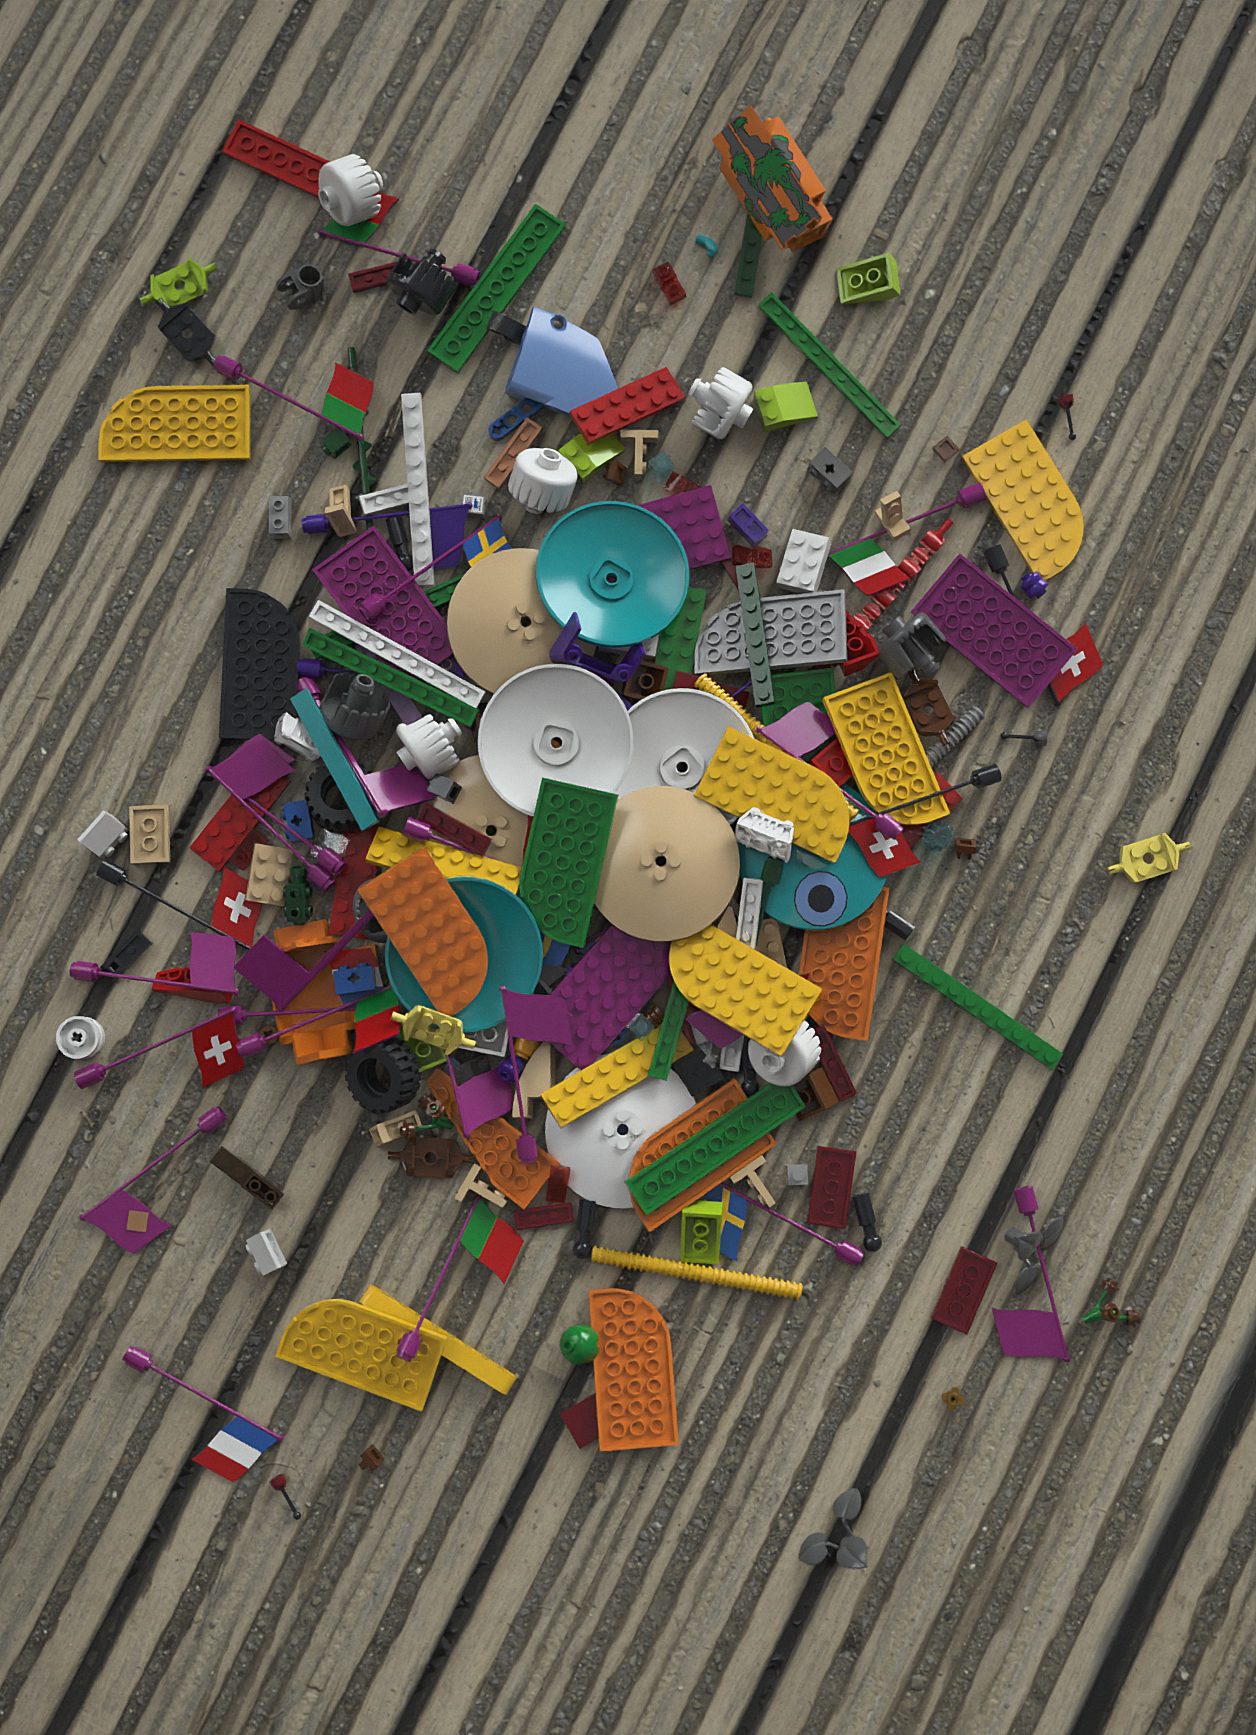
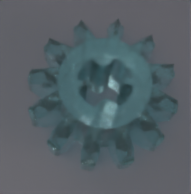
[921,819,955,851]

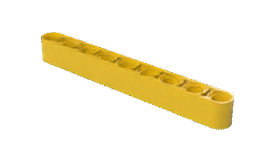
[359,1284,517,1395]

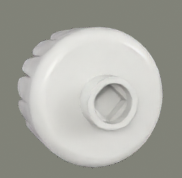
[318,154,383,226]
[688,367,753,439]
[508,448,578,514]
[396,714,462,780]
[748,1021,821,1086]

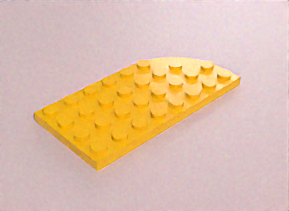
[98,385,251,462]
[961,419,1084,581]
[822,672,950,825]
[694,726,849,864]
[669,925,823,1057]
[275,1299,447,1412]

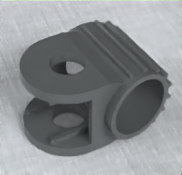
[275,263,324,310]

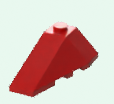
[839,610,880,677]
[152,967,235,1004]

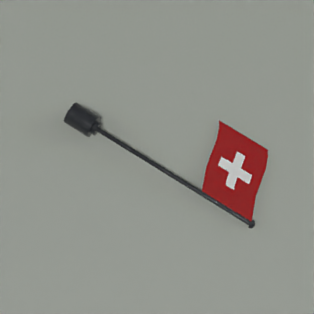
[983,544,1103,707]
[848,764,1002,877]
[96,859,263,950]

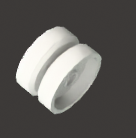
[56,1016,105,1059]

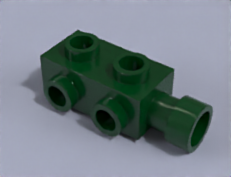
[283,866,313,925]

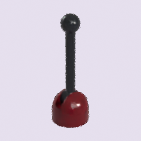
[1058,394,1076,440]
[269,1473,301,1520]

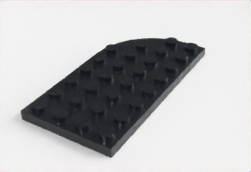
[219,588,301,741]

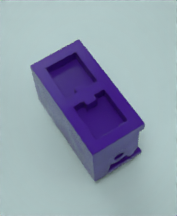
[728,503,769,548]

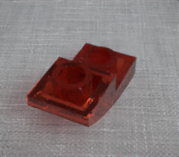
[652,262,686,305]
[663,471,702,495]
[732,544,773,568]
[228,828,269,871]
[545,1165,570,1203]

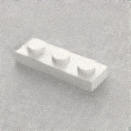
[359,484,409,516]

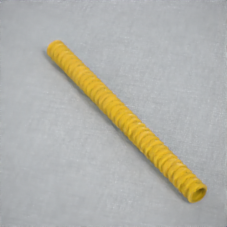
[695,674,859,822]
[591,1245,803,1301]

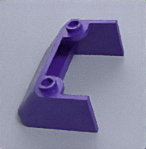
[550,612,646,684]

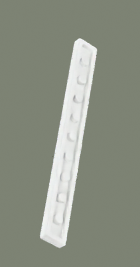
[401,393,435,586]
[309,600,486,708]
[719,877,764,1072]

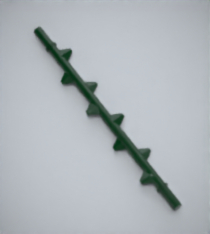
[347,347,376,530]

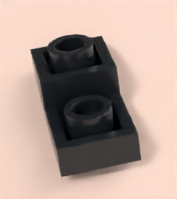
[486,310,526,345]

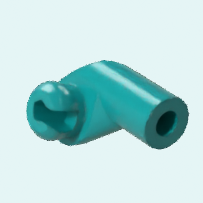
[695,234,718,258]

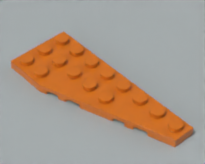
[426,1067,560,1209]

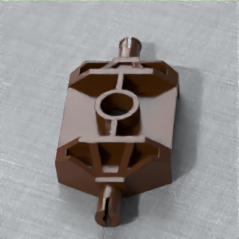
[902,669,956,746]
[388,1137,475,1178]

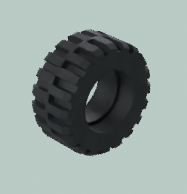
[305,761,377,835]
[345,1037,421,1114]

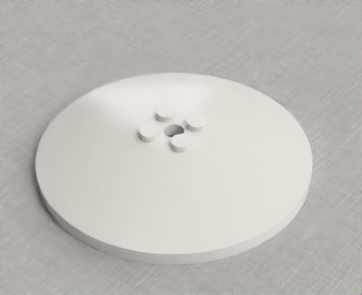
[478,664,634,816]
[614,688,754,826]
[545,1053,696,1208]

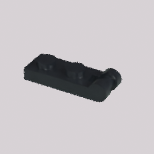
[100,930,153,981]

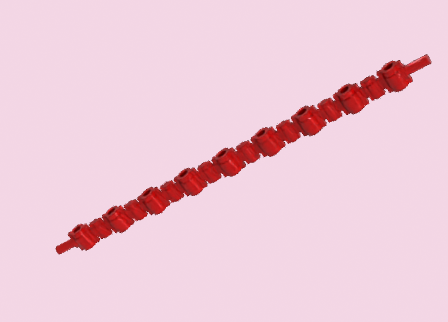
[755,519,954,740]

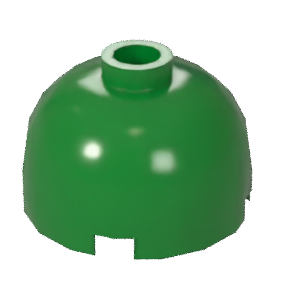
[559,1324,599,1365]

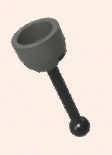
[1000,730,1047,746]

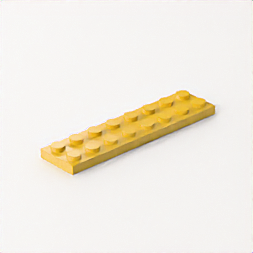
[365,827,522,896]
[540,1024,693,1129]

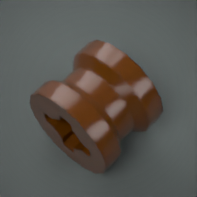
[643,1005,664,1029]
[259,1026,280,1045]

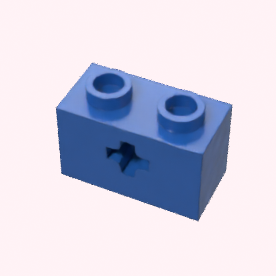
[282,800,316,843]
[333,963,377,995]

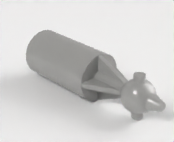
[688,1012,718,1069]

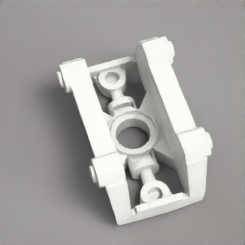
[274,712,321,762]
[735,807,794,863]

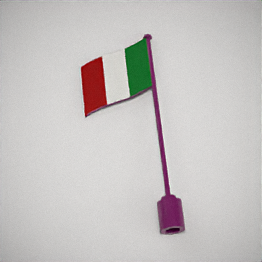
[827,482,986,596]

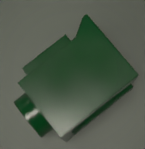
[321,427,352,459]

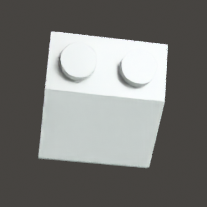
[77,810,129,859]
[246,1228,287,1276]

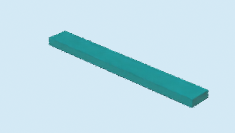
[290,689,380,831]

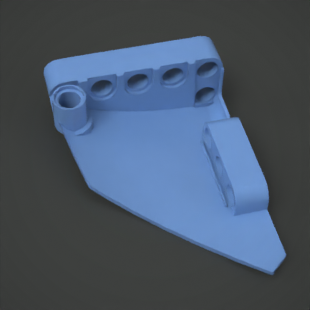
[504,307,631,433]

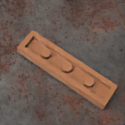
[484,417,543,489]

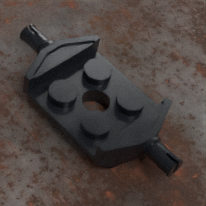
[155,297,216,367]

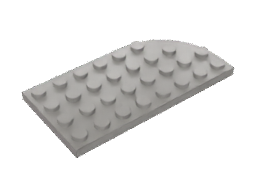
[695,589,847,676]

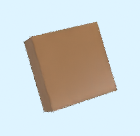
[126,1210,148,1232]

